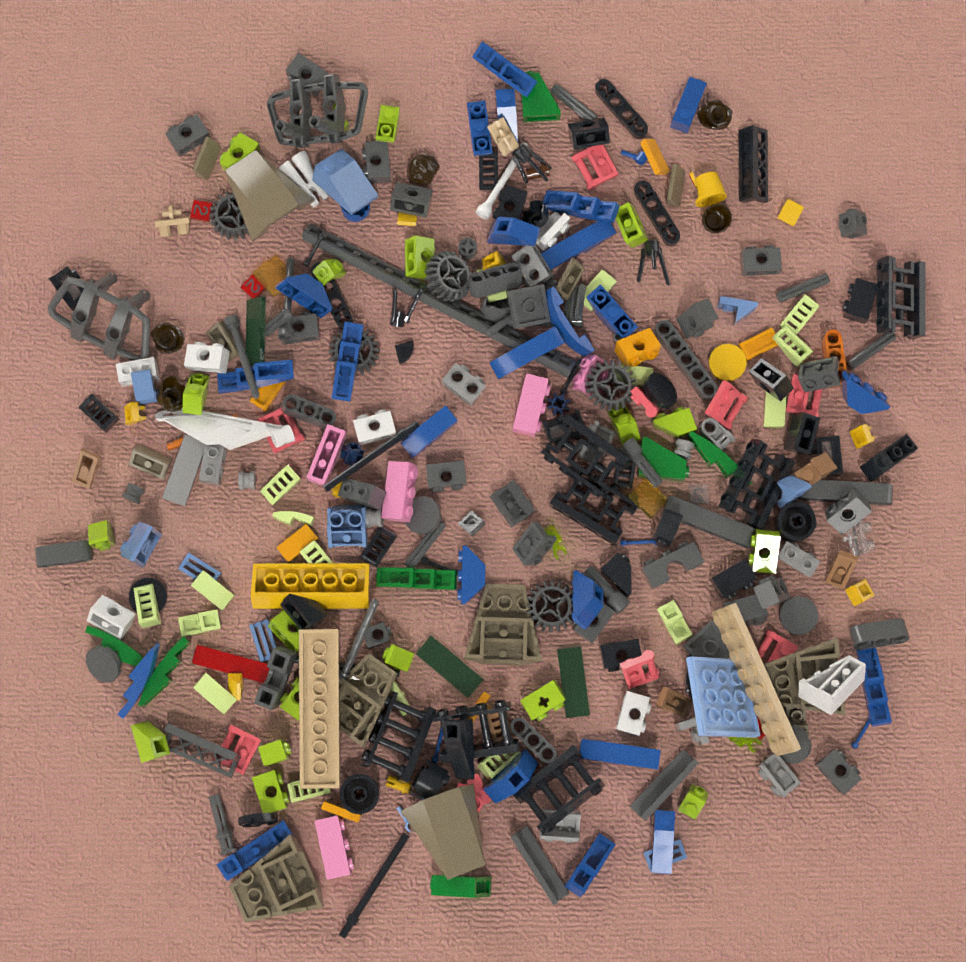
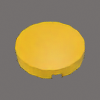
[708,344,747,382]

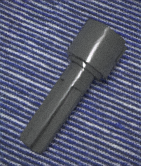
[619,437,663,488]
[584,566,631,615]

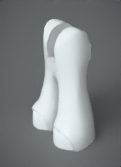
[278,151,329,208]

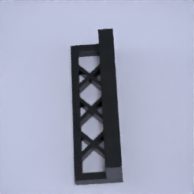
[739,125,768,203]

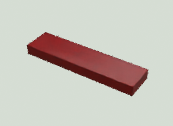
[192,645,270,683]

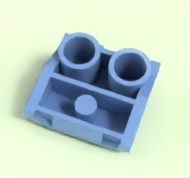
[327,505,367,548]

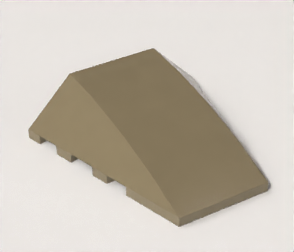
[225,150,315,242]
[464,584,542,666]
[764,638,846,716]
[339,654,397,748]
[401,784,485,880]
[229,834,324,922]

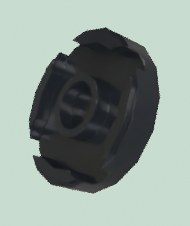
[644,373,677,409]
[129,578,168,613]
[238,813,278,828]

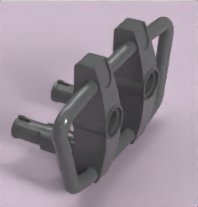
[267,74,368,148]
[48,272,150,361]

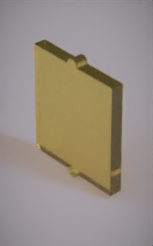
[252,255,295,297]
[628,478,667,519]

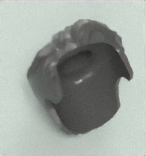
[480,297,510,322]

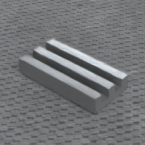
[564,284,586,322]

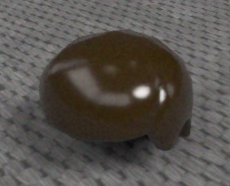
[701,204,732,234]

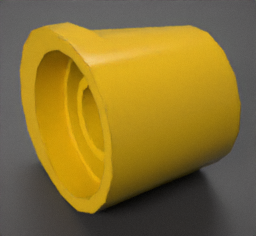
[689,172,727,208]

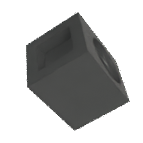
[364,622,393,649]

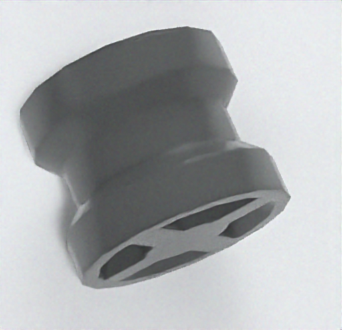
[458,237,477,260]
[122,483,145,505]

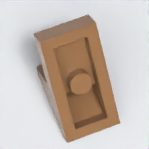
[72,449,103,489]
[794,452,837,486]
[825,550,858,589]
[656,687,691,717]

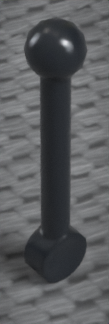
[304,233,325,267]
[560,359,581,395]
[421,557,458,575]

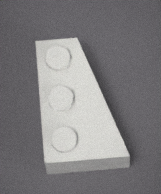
[798,655,866,715]

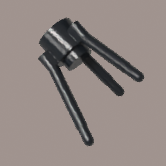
[512,144,552,184]
[637,240,670,286]
[389,287,424,327]

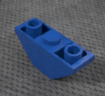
[467,101,492,156]
[486,217,540,246]
[276,274,332,318]
[586,284,638,339]
[842,370,890,414]
[457,546,485,605]
[572,570,603,629]
[482,749,538,804]

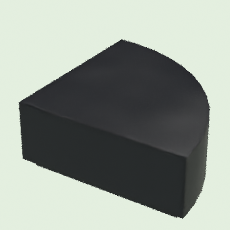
[395,341,414,365]

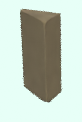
[192,137,221,180]
[666,164,686,207]
[555,258,585,300]
[206,321,239,362]
[128,444,173,480]

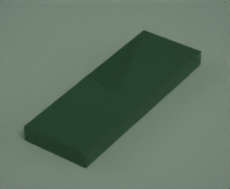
[246,296,266,366]
[416,636,484,698]
[557,646,590,718]

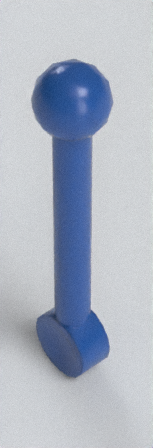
[620,540,657,546]
[851,715,871,749]
[431,727,443,763]

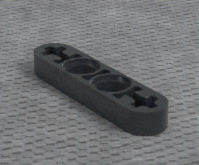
[595,79,648,139]
[634,181,680,246]
[311,262,353,330]

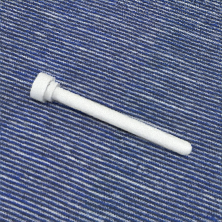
[475,142,528,220]

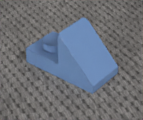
[717,296,758,325]
[131,369,158,405]
[776,475,812,509]

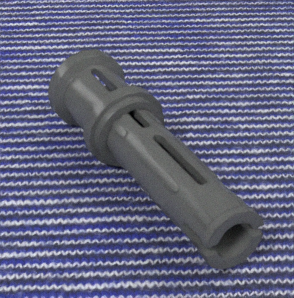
[208,794,238,856]

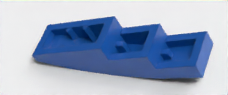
[472,42,537,97]
[543,190,620,223]
[541,221,617,271]
[331,321,364,402]
[217,360,294,394]
[117,643,160,719]
[856,648,892,727]
[580,739,661,770]

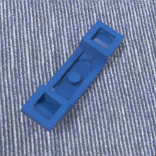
[546,286,595,357]
[490,326,565,379]
[216,820,294,881]

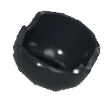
[522,200,550,228]

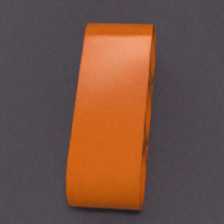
[822,329,847,387]

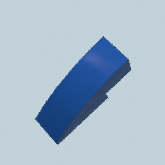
[401,405,458,459]
[564,833,616,898]

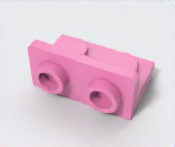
[572,355,610,399]

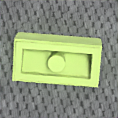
[763,392,786,428]

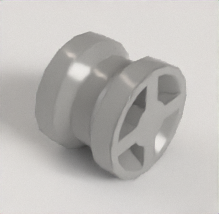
[673,439,694,460]
[238,471,256,490]
[365,508,384,527]

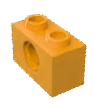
[615,328,661,367]

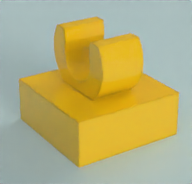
[124,402,146,425]
[849,424,875,449]

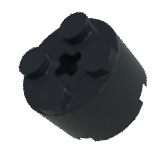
[775,502,817,543]
[408,759,451,801]
[340,774,380,814]

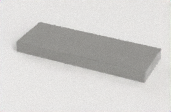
[162,434,205,506]

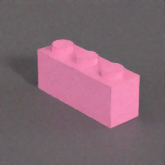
[512,373,551,437]
[306,425,347,486]
[381,461,418,522]
[315,815,354,880]

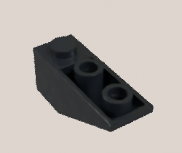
[860,434,918,482]
[443,719,474,779]

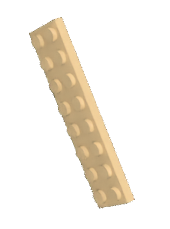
[711,603,801,756]
[299,629,340,789]

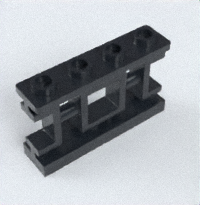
[876,256,926,339]
[541,414,632,498]
[718,439,795,530]
[549,466,640,546]

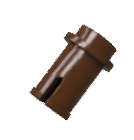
[526,164,550,181]

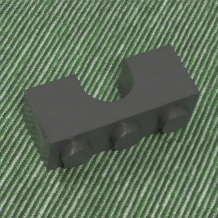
[641,541,704,590]
[254,646,297,710]

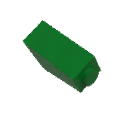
[521,71,561,123]
[637,437,689,482]
[430,874,492,898]

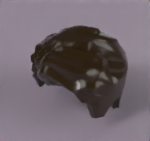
[698,100,733,130]
[406,153,440,185]
[151,322,185,354]
[156,376,185,412]

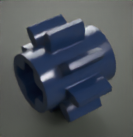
[547,393,570,416]
[340,442,364,466]

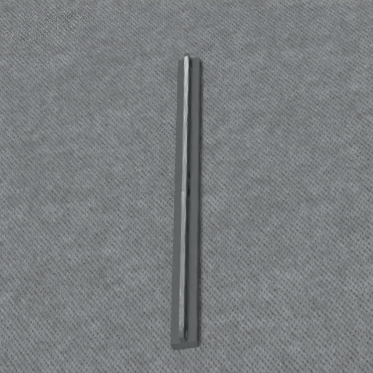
[301,224,576,378]

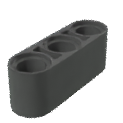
[468,263,523,298]
[281,394,336,429]
[35,540,93,568]
[849,618,909,650]
[510,718,557,763]

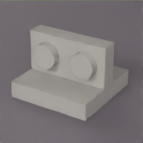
[674,717,710,745]

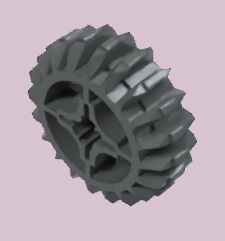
[209,191,250,241]
[424,251,472,302]
[328,329,380,377]
[585,359,636,412]
[525,580,573,633]

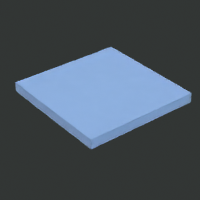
[686,656,760,738]

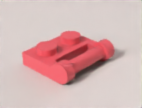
[571,145,618,191]
[785,374,823,417]
[705,381,748,431]
[630,386,660,417]
[257,405,305,454]
[758,629,798,663]
[620,650,660,689]
[212,724,262,775]

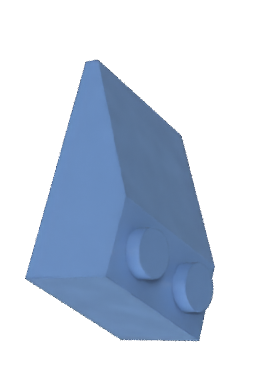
[312,149,378,215]
[120,521,162,568]

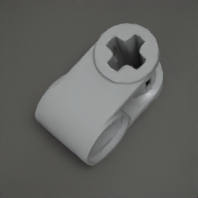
[699,418,736,452]

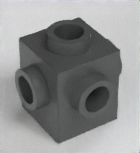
[839,208,867,239]

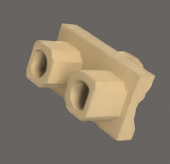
[487,117,520,156]
[155,205,191,237]

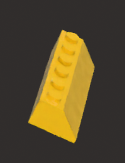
[251,563,370,609]

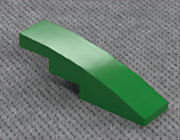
[687,431,752,487]
[376,567,457,590]
[85,625,156,672]
[138,636,191,708]

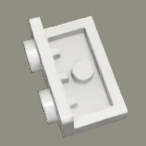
[536,212,570,251]

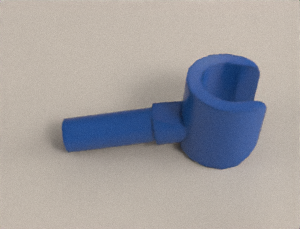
[621,150,648,165]

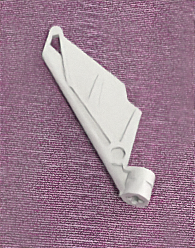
[155,407,295,450]

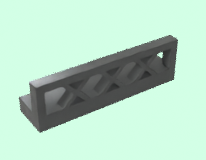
[164,724,241,778]
[629,749,699,821]
[510,826,569,906]

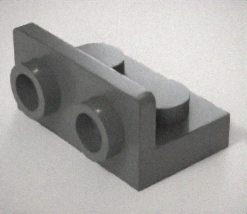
[798,356,841,392]
[512,522,557,565]

